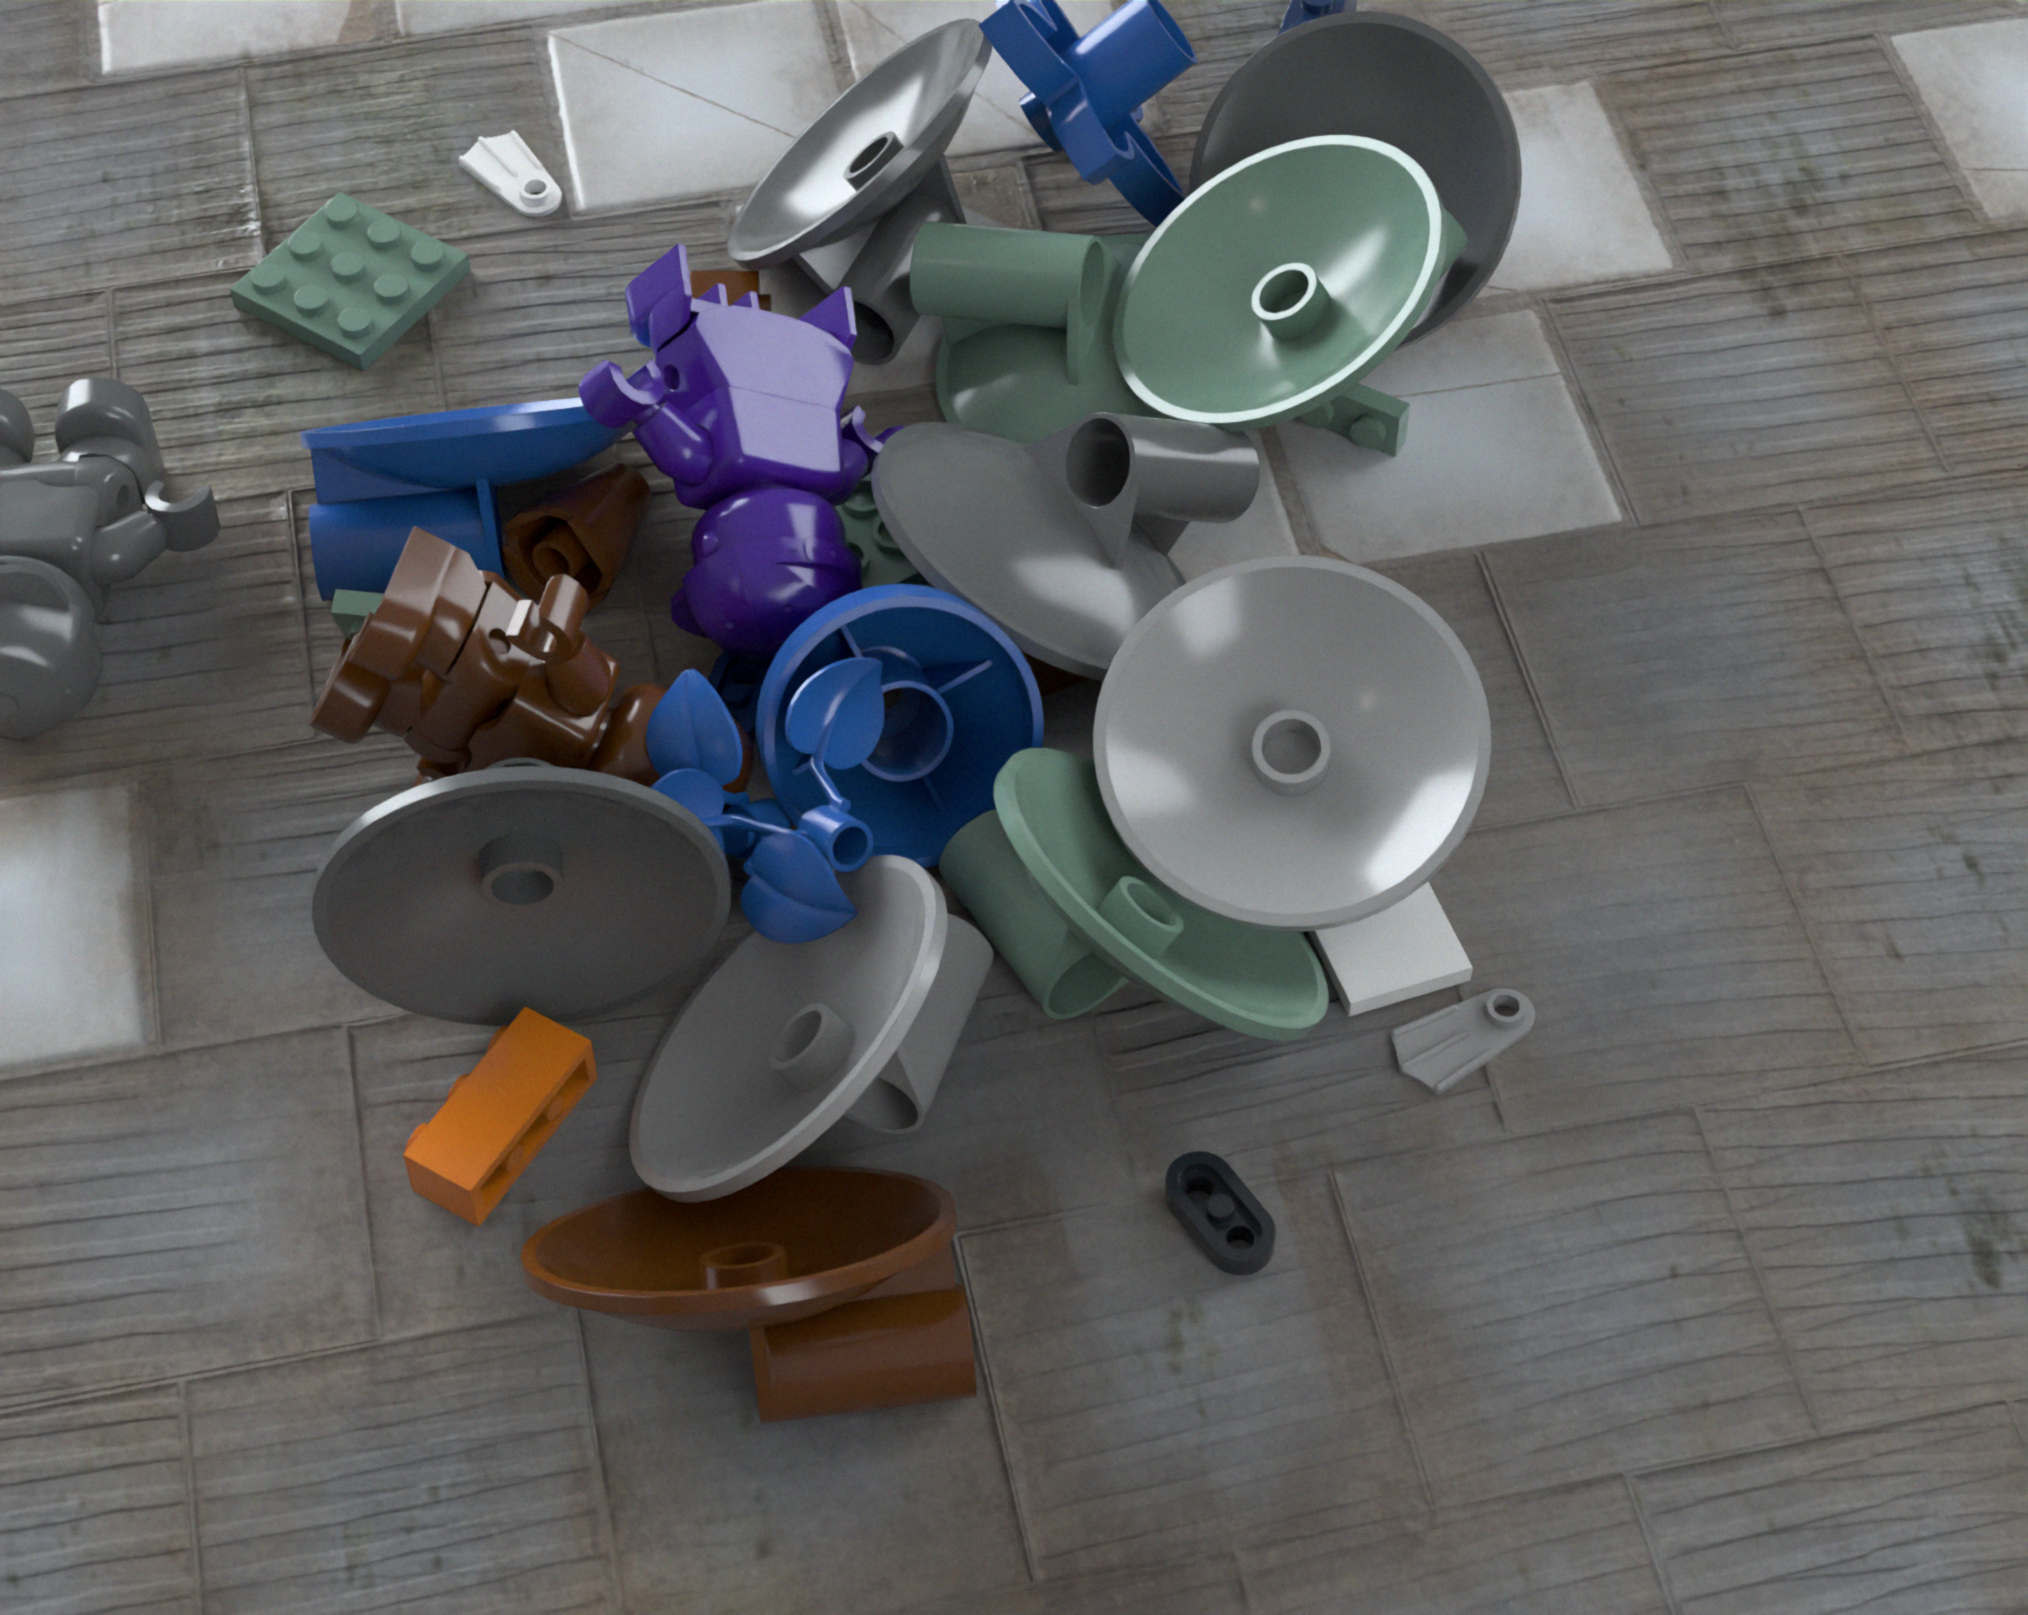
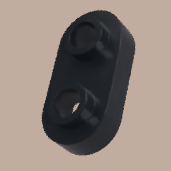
[1165,1151,1276,1275]

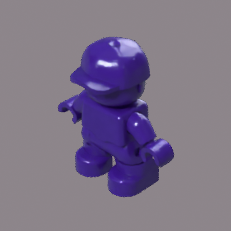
[578,244,904,661]

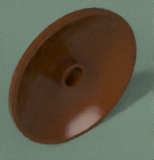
[521,1166,977,1424]

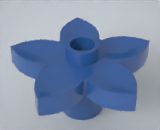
[978,0,1198,228]

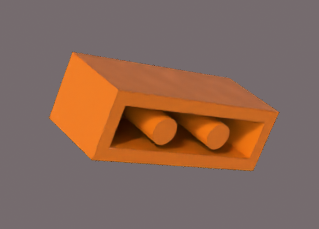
[403,1006,598,1227]

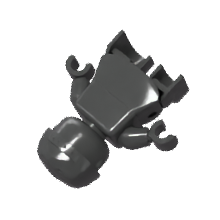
[0,377,221,741]

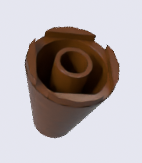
[502,463,652,613]

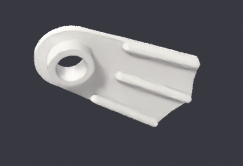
[459,130,562,217]

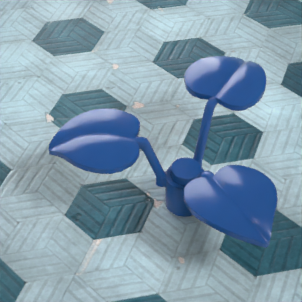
[650,657,885,872]
[646,669,858,944]

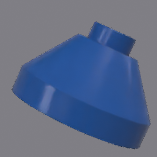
[756,584,1044,868]

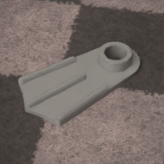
[1389,988,1535,1095]

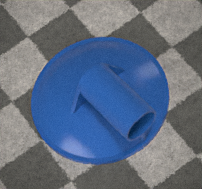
[300,397,637,601]

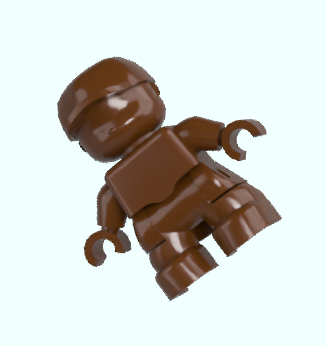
[309,526,754,814]

